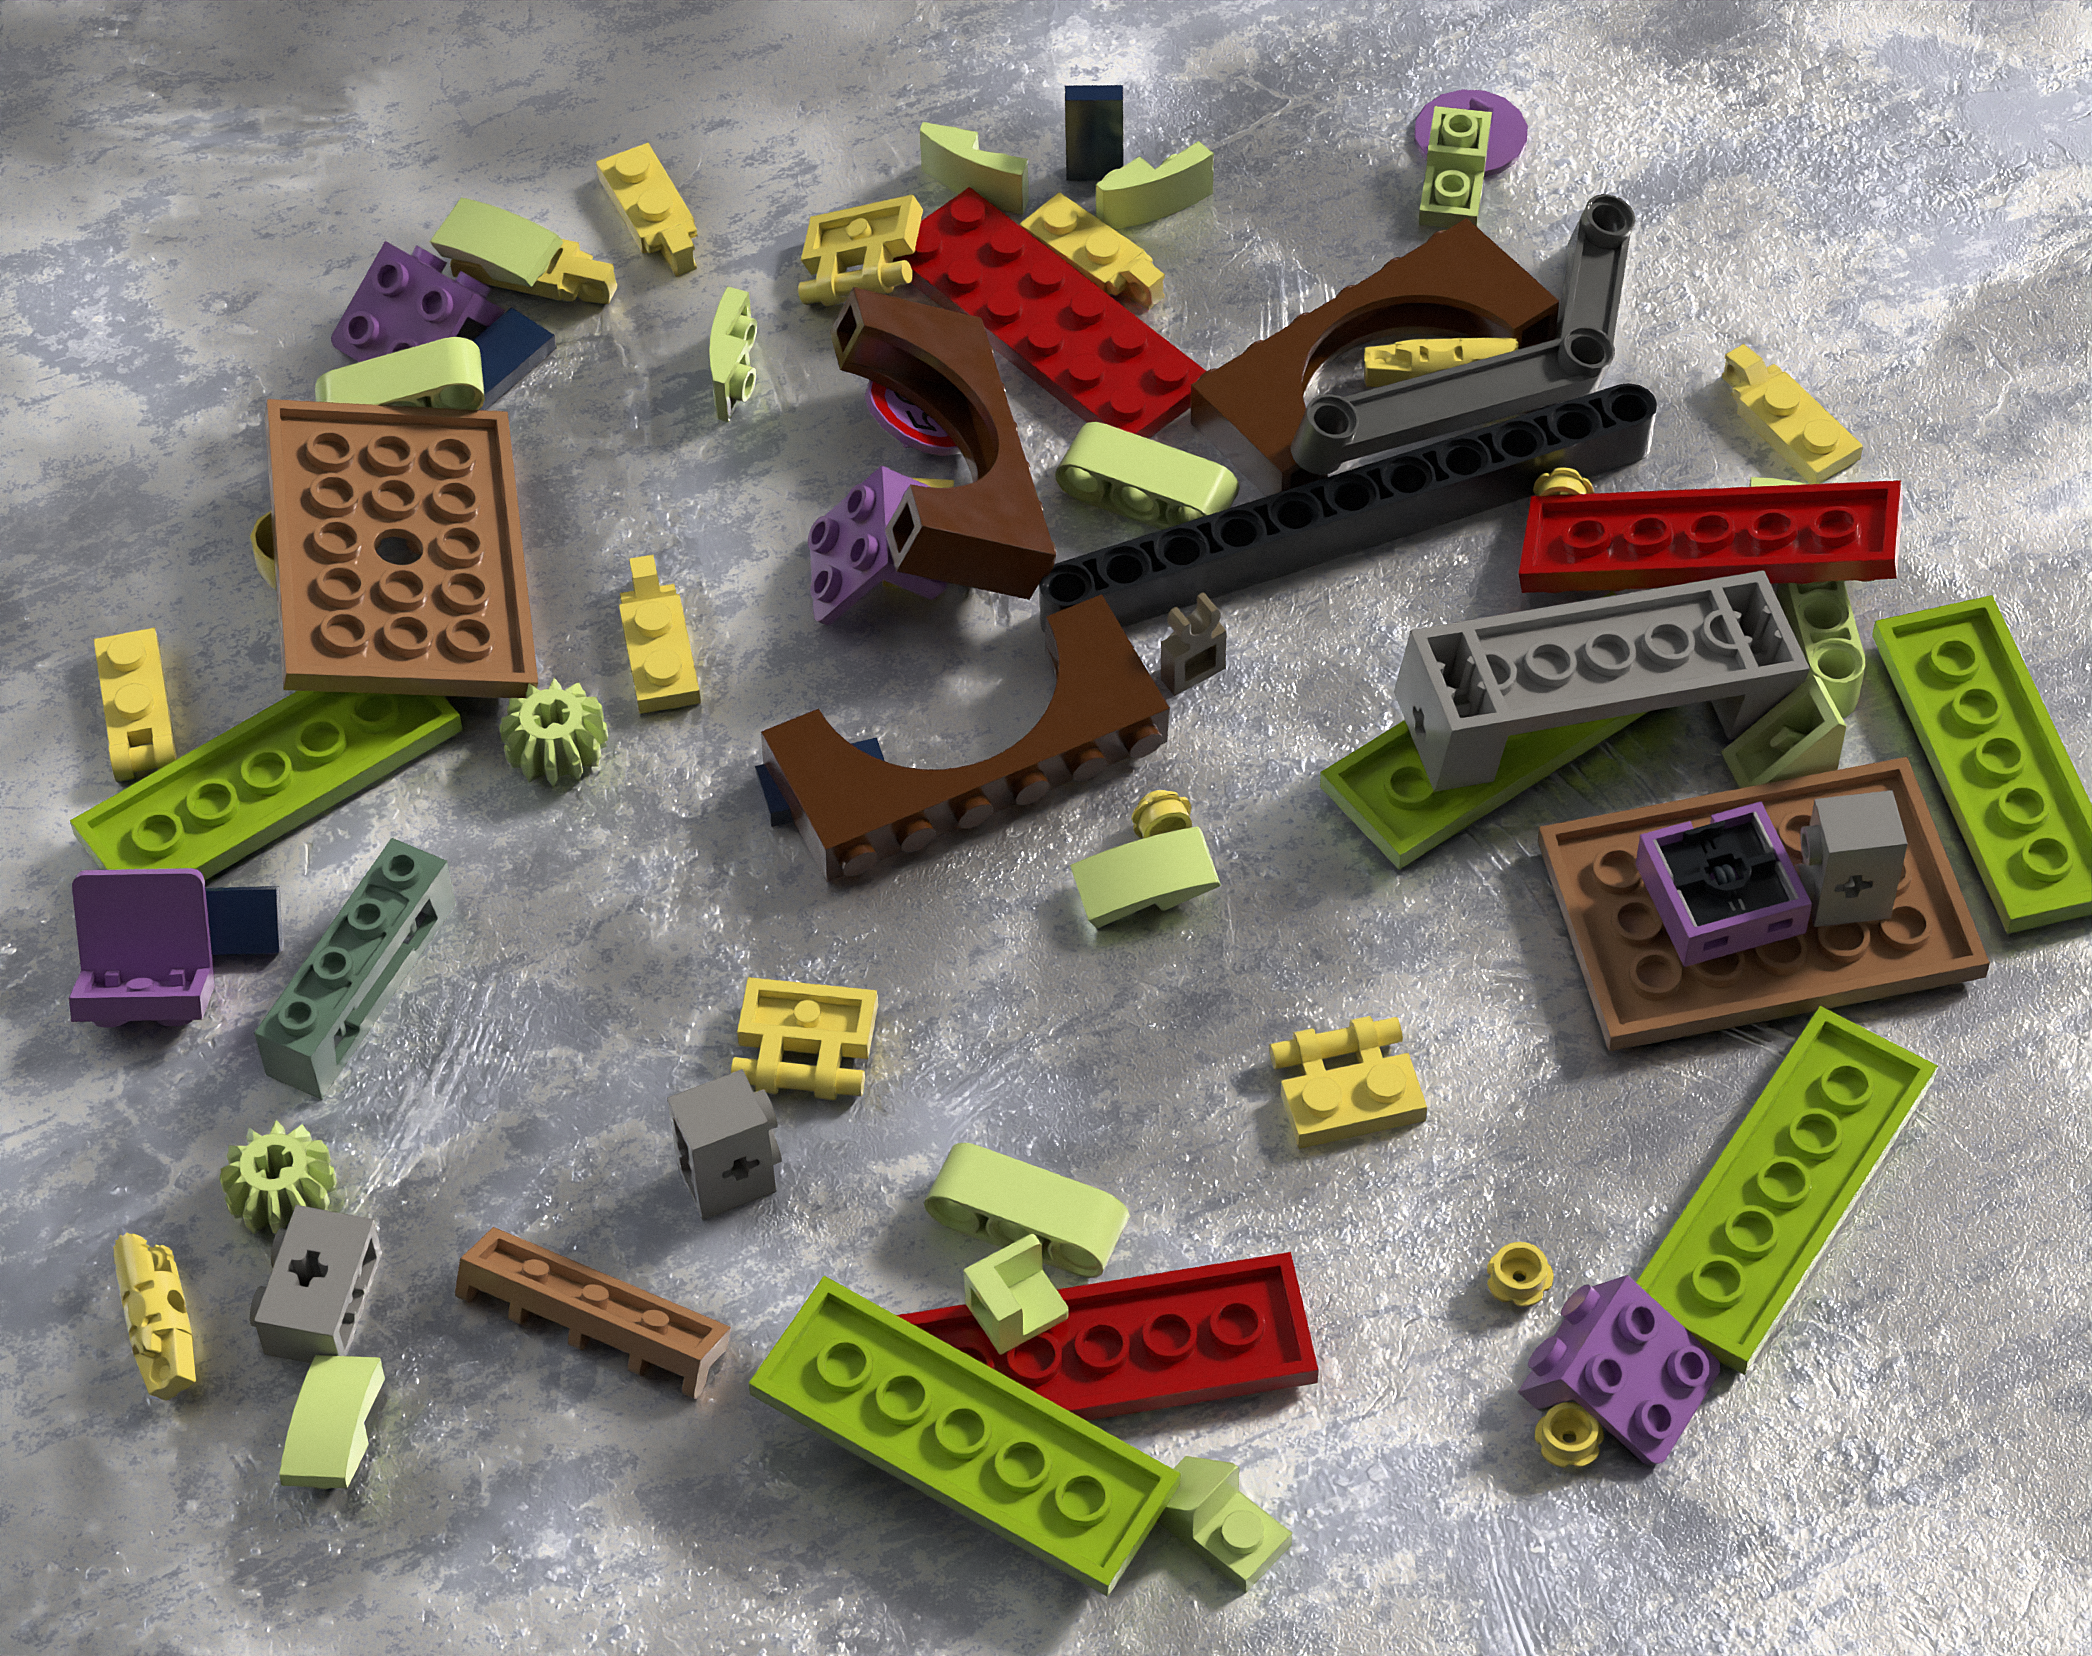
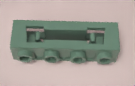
[254,838,456,1100]

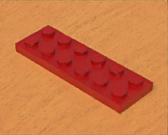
[893,187,1206,439]
[1518,480,1903,593]
[897,1252,1319,1421]

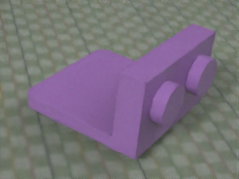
[331,241,505,362]
[808,465,947,626]
[69,868,215,1028]
[1518,1275,1720,1465]

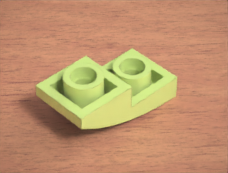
[1419,106,1492,228]
[919,122,1029,215]
[1096,141,1214,229]
[429,197,563,287]
[709,286,757,422]
[1070,826,1221,928]
[279,1355,385,1489]

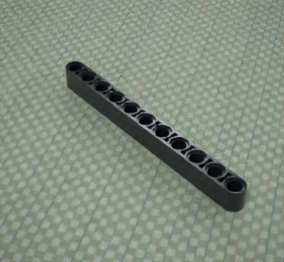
[1039,383,1657,633]

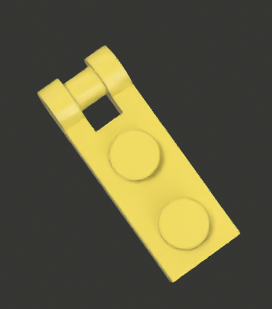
[93,627,177,782]

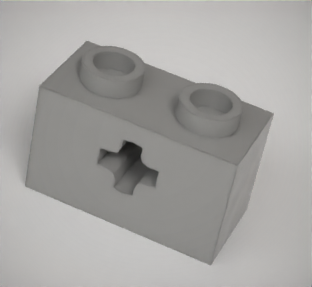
[1794,790,1908,927]
[667,1069,782,1220]
[250,1205,382,1363]

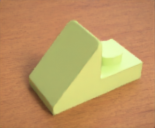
[1157,1456,1292,1593]

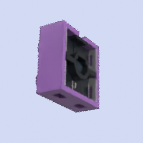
[1636,802,1812,967]

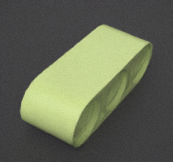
[315,337,485,410]
[1055,422,1240,530]
[1776,581,1865,718]
[924,1143,1130,1278]

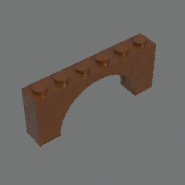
[1190,218,1560,497]
[829,287,1056,600]
[761,594,1170,882]

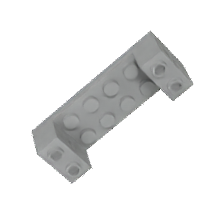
[1394,571,1810,792]

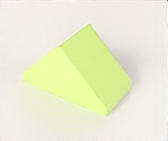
[1721,675,1846,788]

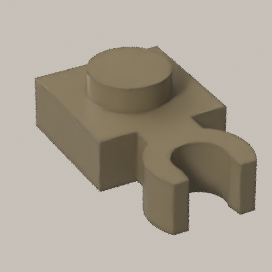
[1161,592,1227,696]

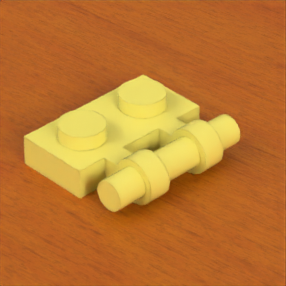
[798,194,923,306]
[731,977,878,1100]
[1269,1016,1427,1149]

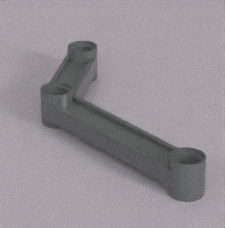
[1291,194,1636,475]

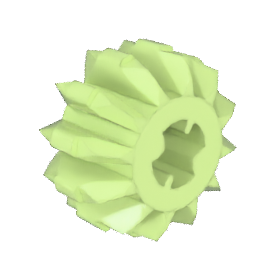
[500,677,608,787]
[219,1120,337,1234]

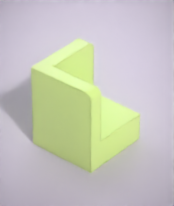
[963,1234,1068,1355]

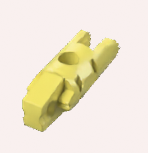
[1364,337,1518,387]
[113,1232,196,1401]

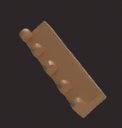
[455,1227,731,1399]

